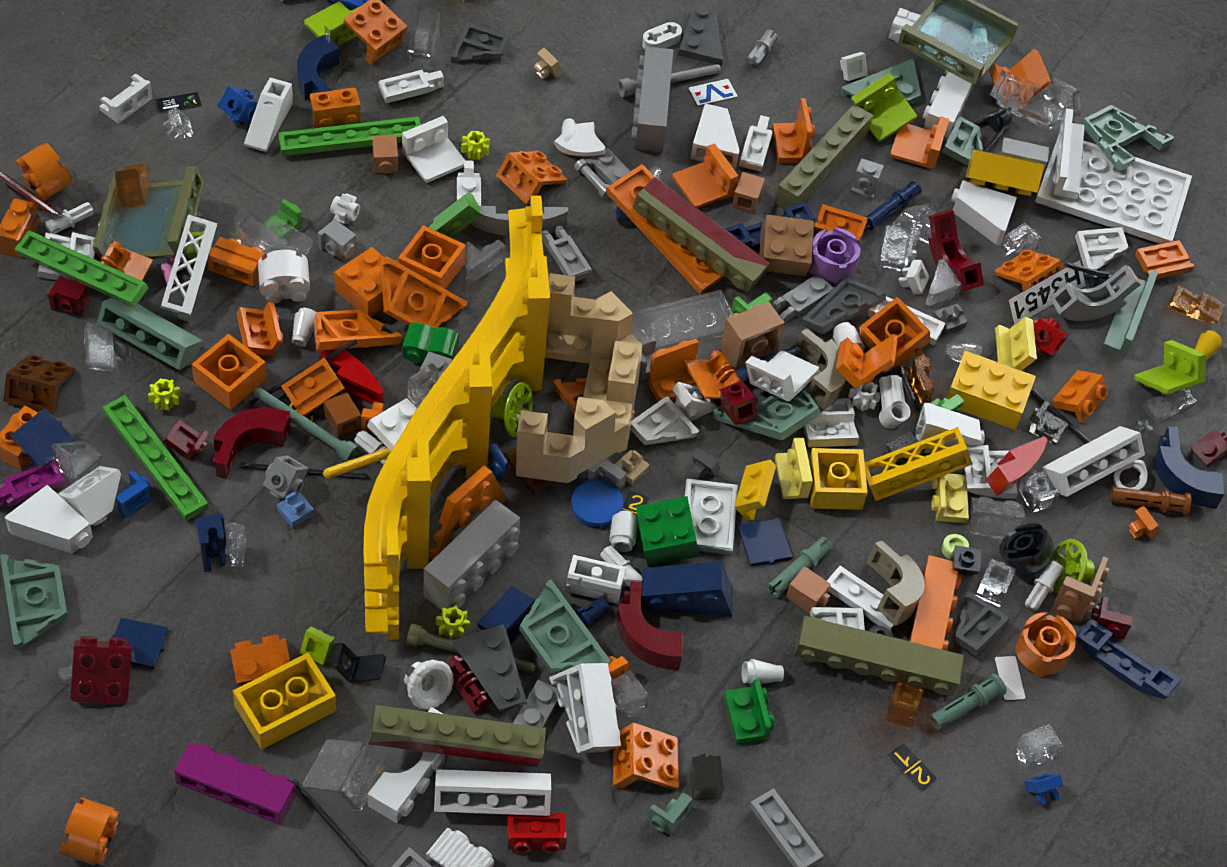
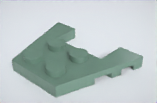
[1081,105,1174,172]
[713,389,820,440]

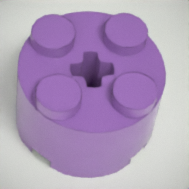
[809,228,861,286]

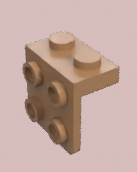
[1050,556,1110,624]

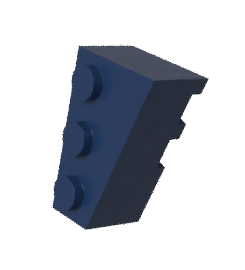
[642,561,733,616]

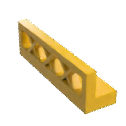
[864,427,973,501]

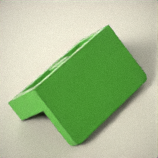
[429,192,482,238]

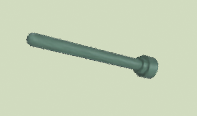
[254,388,360,462]

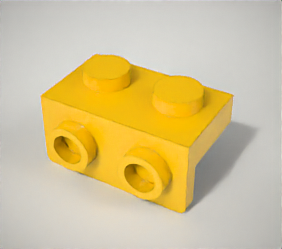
[734,460,776,521]

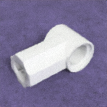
[879,375,910,429]

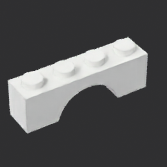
[368,707,446,823]

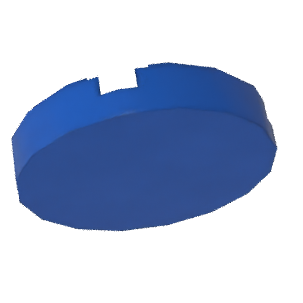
[571,479,623,528]

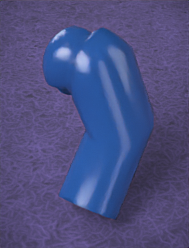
[487,444,509,479]

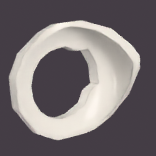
[1113,460,1148,490]

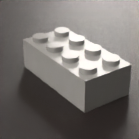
[631,46,673,153]
[423,500,520,610]

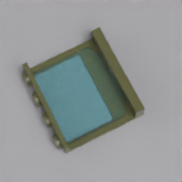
[898,0,1019,86]
[92,166,204,261]

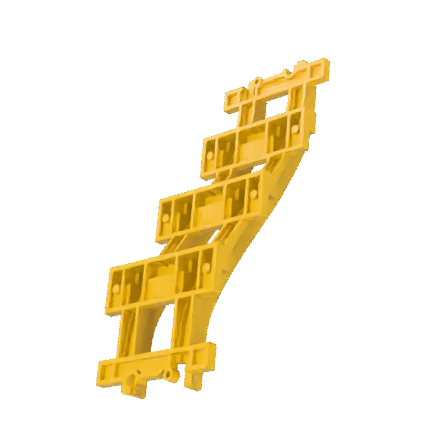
[364,196,550,640]

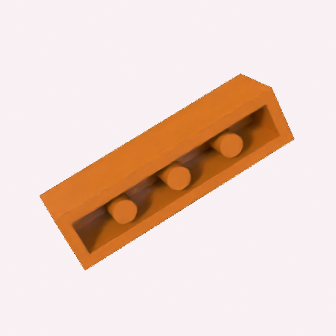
[908,555,962,651]

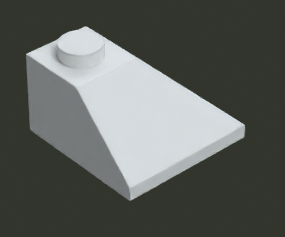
[58,466,121,526]

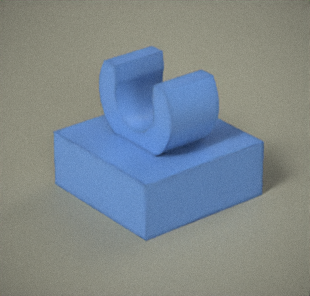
[277,491,314,528]

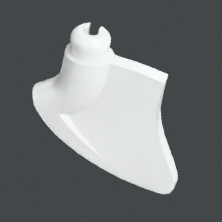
[554,118,606,156]

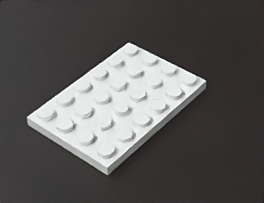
[1035,135,1192,244]

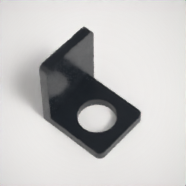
[333,643,386,683]

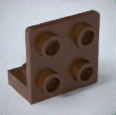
[3,355,75,414]

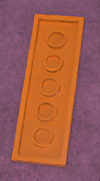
[605,164,725,295]

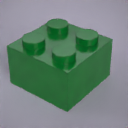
[636,496,700,567]

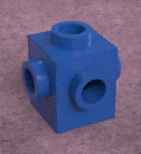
[217,86,258,124]

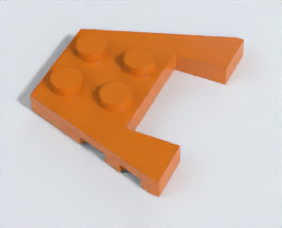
[429,466,506,560]

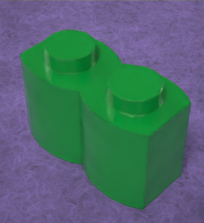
[402,323,459,363]

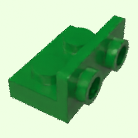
[724,679,774,745]

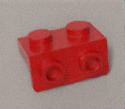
[507,813,567,853]

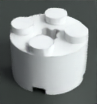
[258,250,310,304]

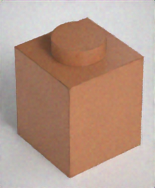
[372,135,398,173]
[732,172,765,214]
[786,566,831,614]

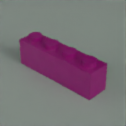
[174,742,296,825]

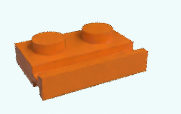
[1135,240,1194,280]
[281,358,346,417]

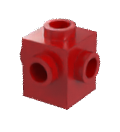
[1033,317,1069,355]

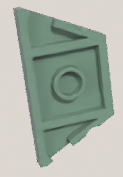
[840,59,921,105]
[0,554,68,651]
[519,579,611,673]

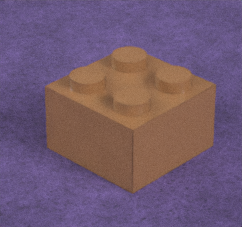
[759,215,814,277]
[720,301,784,370]

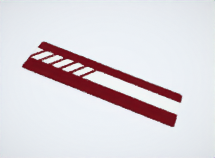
[0,172,64,216]

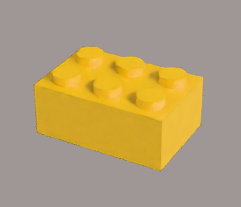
[965,150,1045,196]
[947,351,1036,430]
[233,653,336,750]

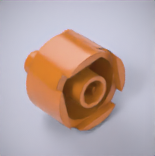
[15,143,72,201]
[1015,612,1076,677]
[59,797,119,865]

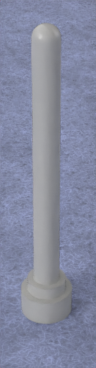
[617,64,721,98]

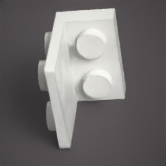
[402,116,465,183]
[746,351,820,402]

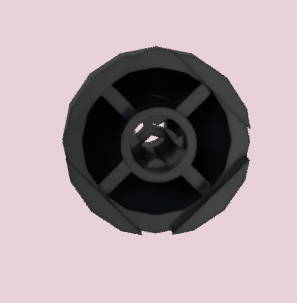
[999,523,1054,575]

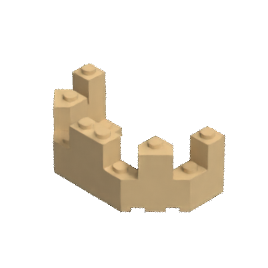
[516,273,642,483]

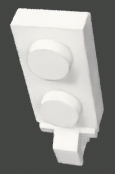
[378,70,444,104]
[739,115,772,172]
[457,161,481,206]

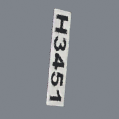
[1009,260,1086,325]

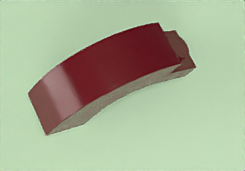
[928,210,984,292]
[212,408,291,479]
[617,581,683,670]

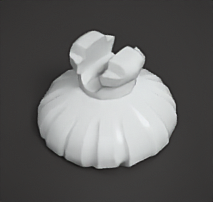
[404,660,454,710]

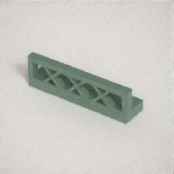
[1101,270,1158,358]

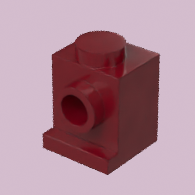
[48,276,91,315]

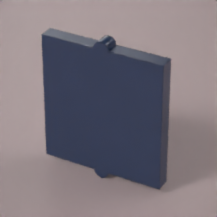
[10,408,75,469]
[738,518,792,566]
[111,618,168,669]

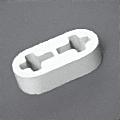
[642,22,682,49]

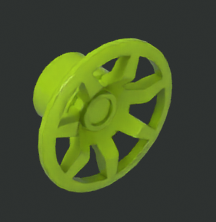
[492,382,533,437]
[1052,539,1095,594]

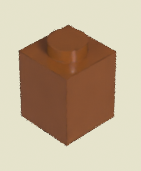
[324,392,361,439]

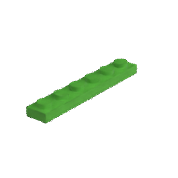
[278,117,421,156]
[15,230,148,307]
[102,395,209,521]

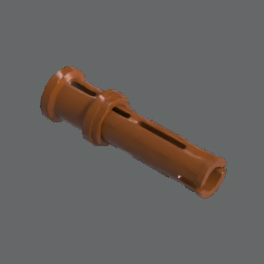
[1110,486,1191,516]

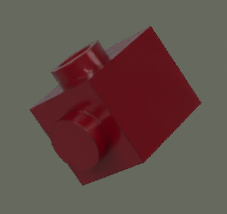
[719,381,758,425]

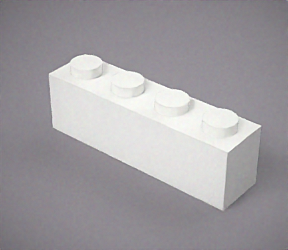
[922,70,974,137]
[1042,426,1145,497]
[434,769,551,816]

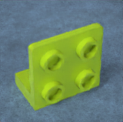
[304,2,359,46]
[851,72,917,142]
[1134,340,1206,395]

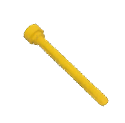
[323,448,391,479]

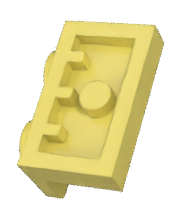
[995,317,1037,371]
[775,438,813,499]
[930,474,969,524]

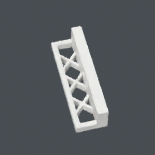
[1053,108,1084,199]
[160,214,217,322]

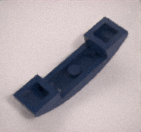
[725,202,817,250]
[1076,619,1181,699]

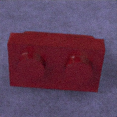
[70,636,132,704]

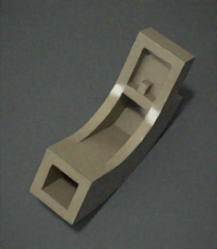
[796,328,846,410]
[866,541,925,626]

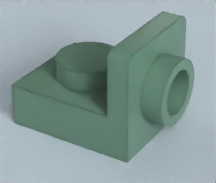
[648,792,693,836]

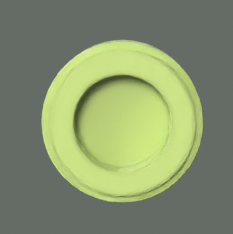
[942,534,969,559]

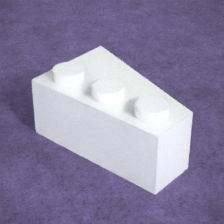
[549,663,621,753]

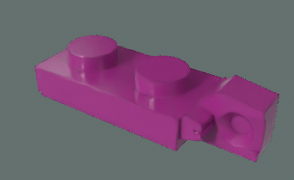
[0,460,65,508]

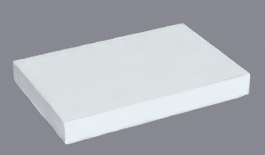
[685,479,738,555]

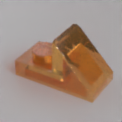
[115,163,150,209]
[886,682,924,728]

